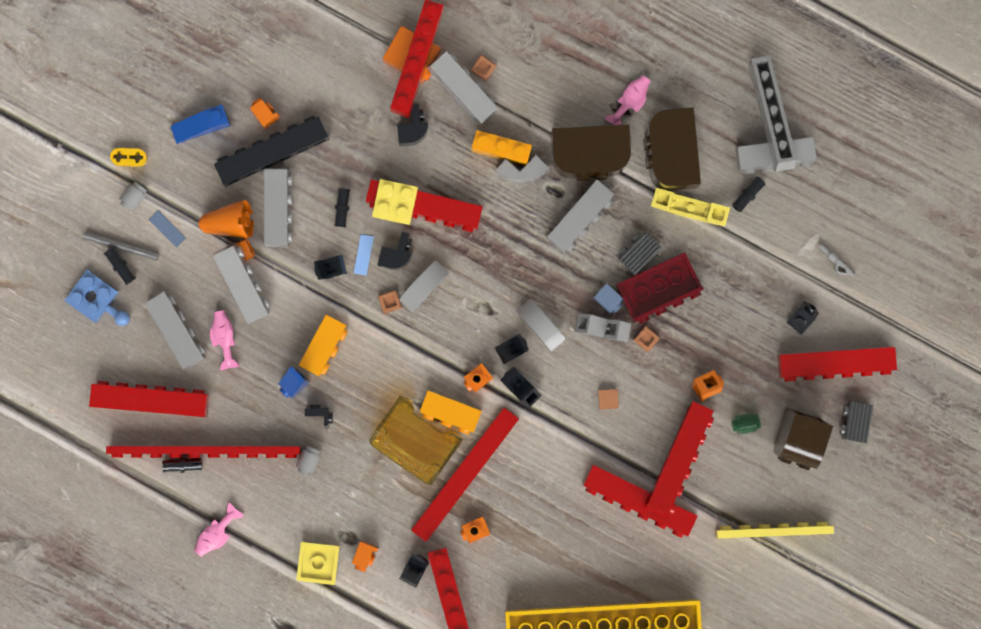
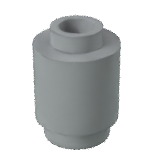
[119,182,147,210]
[296,446,321,476]

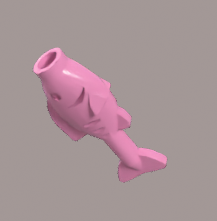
[604,75,651,125]
[210,310,240,370]
[193,503,244,557]

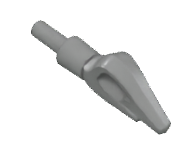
[819,244,856,276]

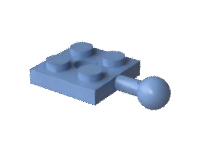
[64,270,130,326]

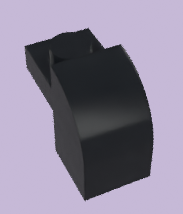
[397,104,428,147]
[377,232,412,270]
[500,366,542,409]

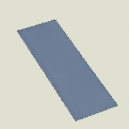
[149,211,186,248]

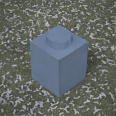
[593,283,623,314]

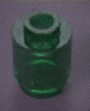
[731,413,761,435]

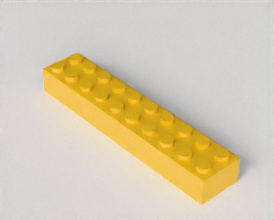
[505,599,702,629]

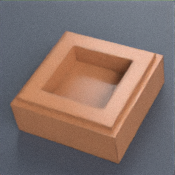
[470,55,497,82]
[378,290,402,314]
[633,326,660,353]
[598,389,619,410]

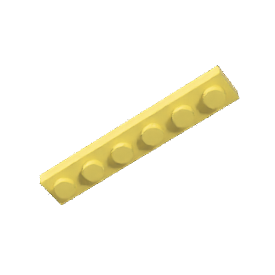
[715,522,834,538]

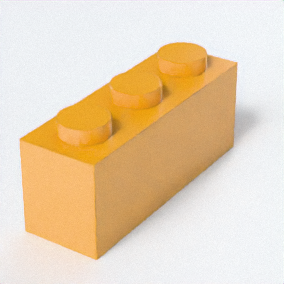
[471,130,532,166]
[298,315,348,377]
[420,391,482,435]

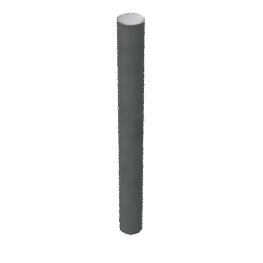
[83,232,159,260]

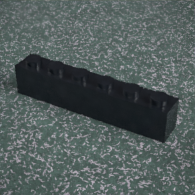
[214,116,329,187]

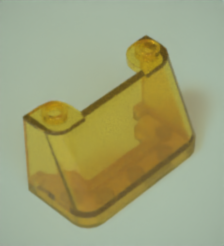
[369,395,463,485]

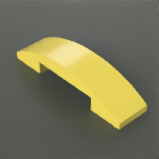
[651,188,730,226]

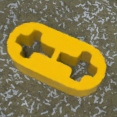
[110,148,148,167]

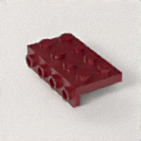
[616,252,704,324]

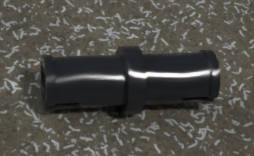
[732,176,766,213]
[334,188,350,227]
[104,247,136,285]
[162,458,202,473]

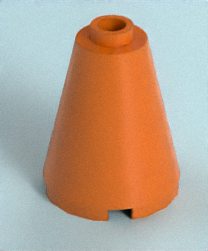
[198,200,254,238]

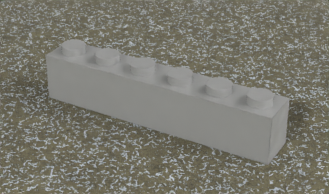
[749,55,797,172]

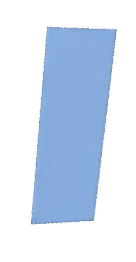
[354,234,374,276]

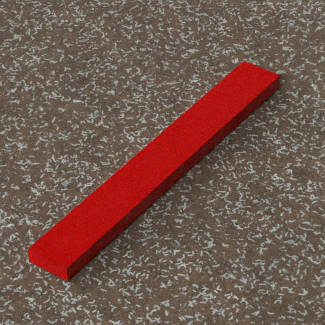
[411,408,519,542]

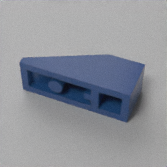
[171,105,231,144]
[279,366,310,398]

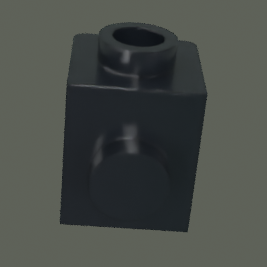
[314,255,347,280]
[787,301,819,335]
[495,334,529,364]
[305,405,333,428]
[399,554,429,588]

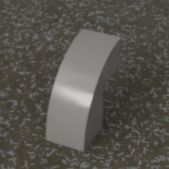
[495,155,550,183]
[399,260,449,312]
[516,299,566,352]
[575,313,631,343]

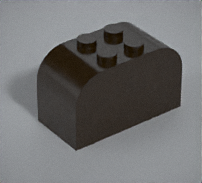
[643,107,701,191]
[551,125,631,182]
[773,407,834,471]

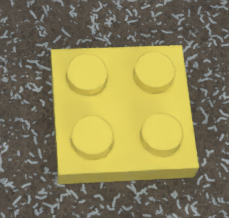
[372,179,418,225]
[296,542,340,585]

